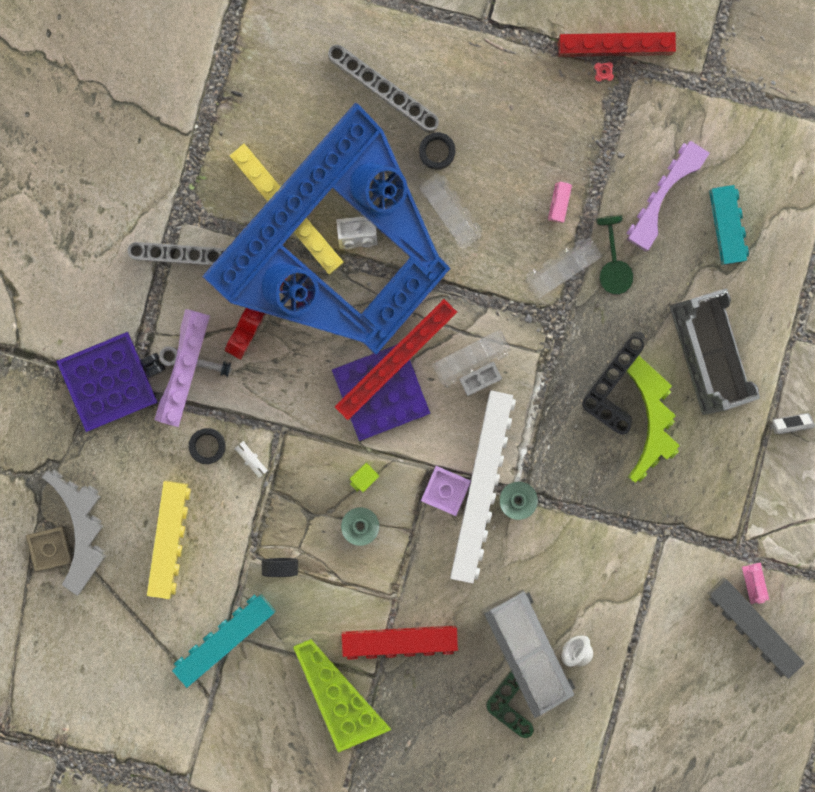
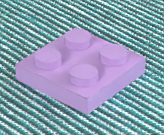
[421,466,471,516]

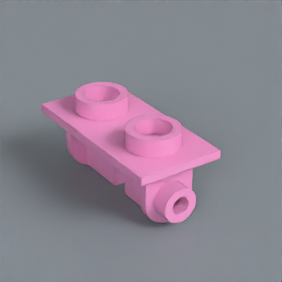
[742,563,769,604]

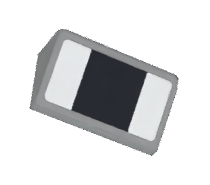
[772,413,815,434]

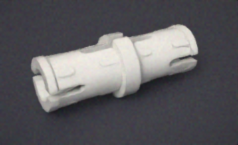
[234,441,268,478]

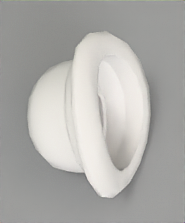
[561,636,593,667]

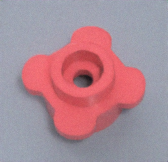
[594,62,614,82]

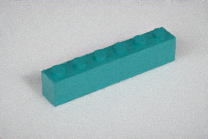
[172,594,275,688]

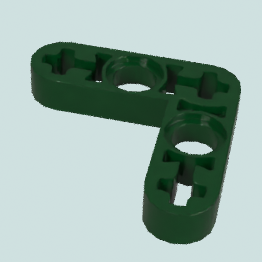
[486,666,534,738]

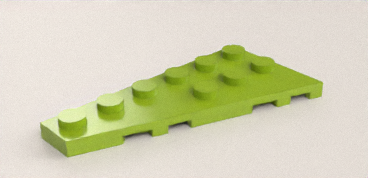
[293,639,391,753]

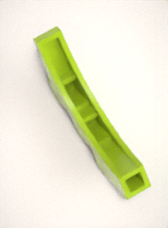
[626,356,680,483]

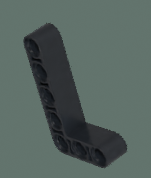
[582,331,646,435]

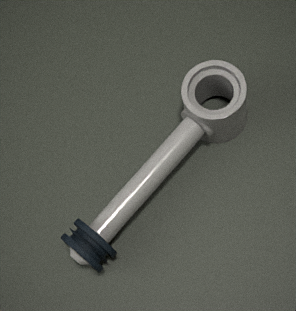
[159,346,232,377]

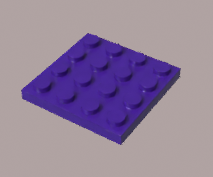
[57,332,158,432]
[332,345,431,441]

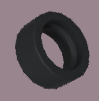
[419,132,456,170]
[189,428,226,464]
[262,558,298,577]

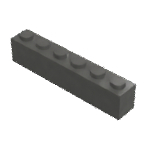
[707,578,805,679]

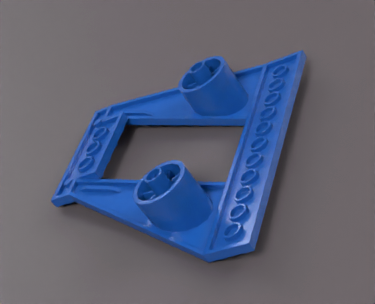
[202,103,451,355]

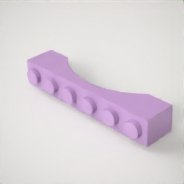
[626,141,710,252]
[154,309,210,427]

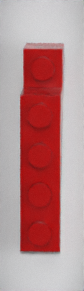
[224,277,288,360]

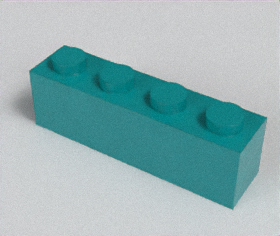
[709,185,749,265]

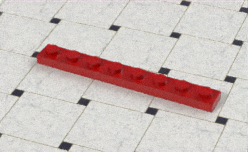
[334,299,457,420]

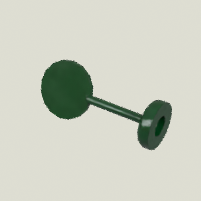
[596,215,633,294]

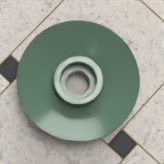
[499,481,538,520]
[341,507,379,546]

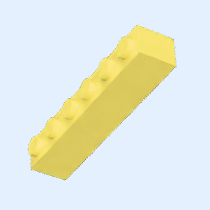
[147,481,191,599]

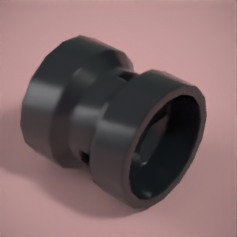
[140,353,165,378]

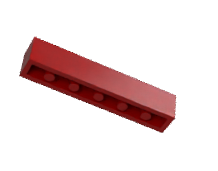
[558,32,676,57]
[342,626,458,660]

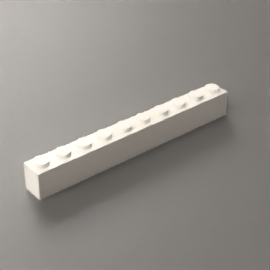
[450,390,516,583]

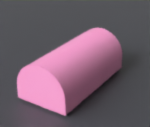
[548,182,572,223]

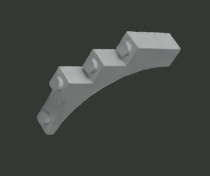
[42,470,106,596]

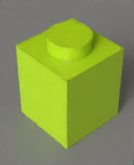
[350,462,380,492]

